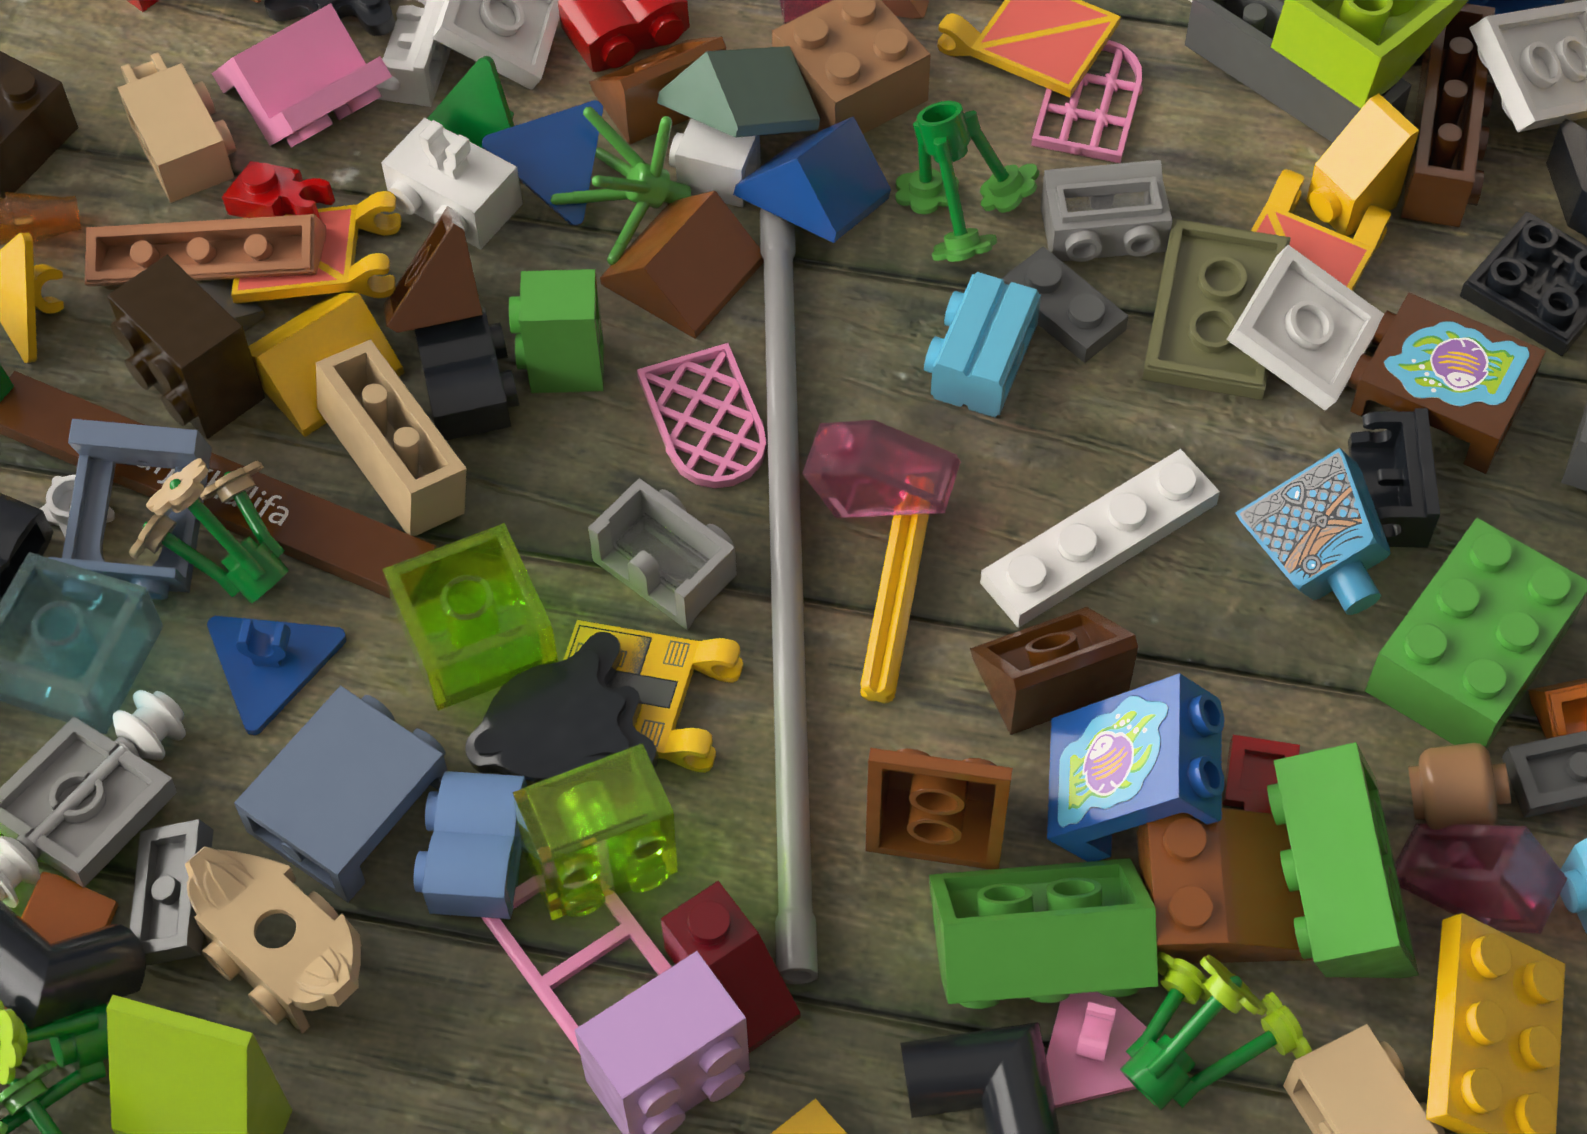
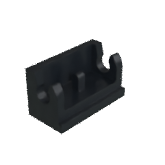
[1348,408,1440,548]

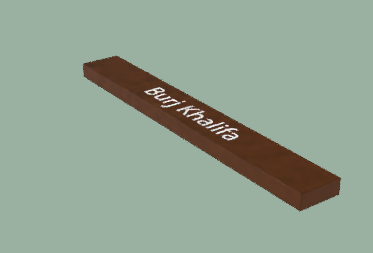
[0,371,439,606]

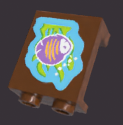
[1348,293,1546,474]

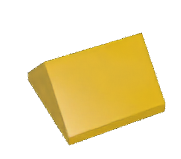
[249,293,404,437]

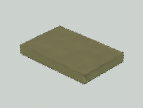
[1142,218,1291,400]

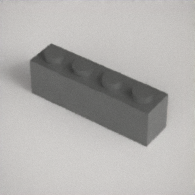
[1185,0,1412,142]

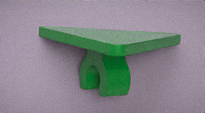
[427,56,515,148]

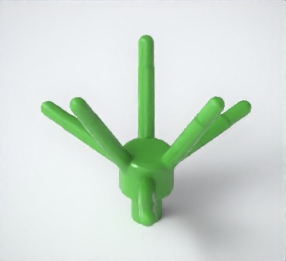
[550,107,691,265]

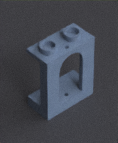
[47,419,212,600]

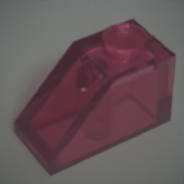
[802,420,961,518]
[1395,823,1567,934]

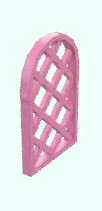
[637,343,767,488]

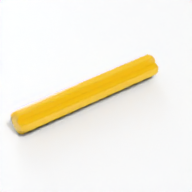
[860,476,933,703]

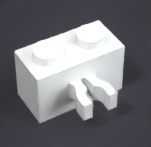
[381,118,523,250]

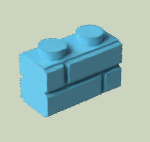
[924,272,1041,417]

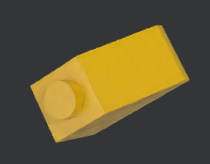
[1306,93,1419,237]

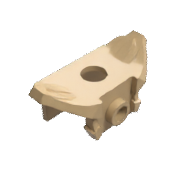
[185,846,362,1034]

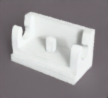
[376,0,451,107]

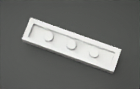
[980,449,1220,628]

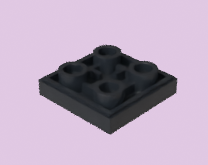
[1460,211,1587,357]

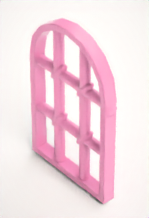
[1031,40,1143,163]

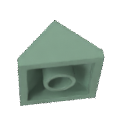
[657,46,820,138]

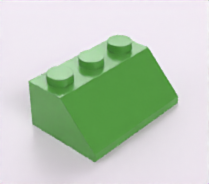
[1267,742,1419,978]
[929,858,1158,1009]

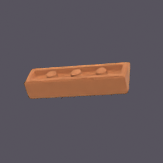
[85,214,326,287]

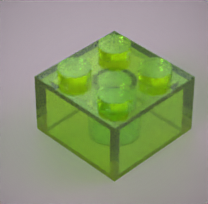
[382,523,559,711]
[512,743,678,921]

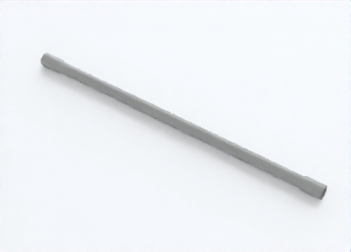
[760,208,818,984]

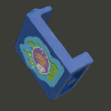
[1047,673,1225,862]

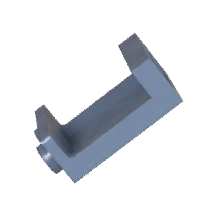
[234,685,448,903]

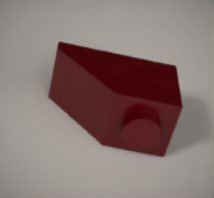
[661,881,801,1053]

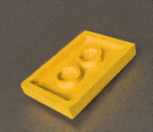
[1426,913,1565,1134]

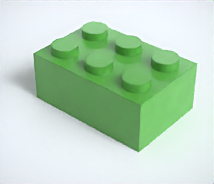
[1365,518,1587,749]

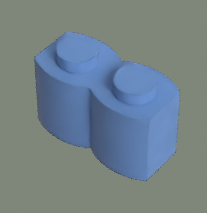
[414,771,530,919]

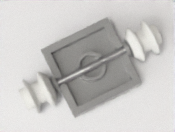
[0,690,186,908]

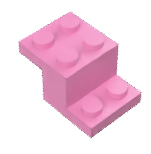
[212,3,392,147]

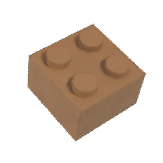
[772,0,931,134]

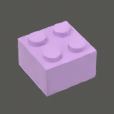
[575,951,750,1134]

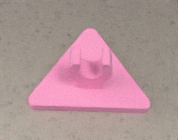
[1046,992,1159,1108]

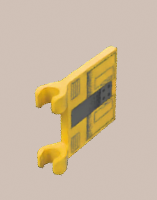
[563,620,744,773]

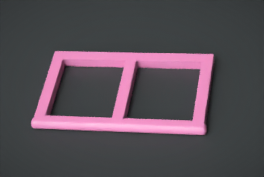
[481,846,672,1054]

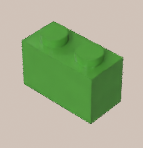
[509,269,604,393]

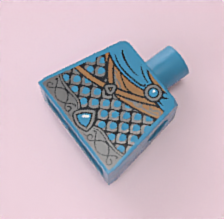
[1235,448,1391,615]

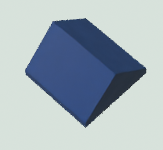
[733,116,891,243]

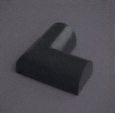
[0,900,146,1029]
[900,1022,1060,1134]

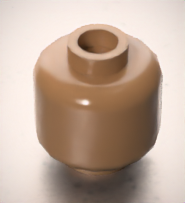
[1408,743,1511,834]

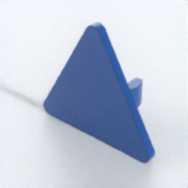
[482,100,603,226]
[207,616,347,735]

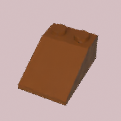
[865,748,1013,870]
[1137,808,1313,964]

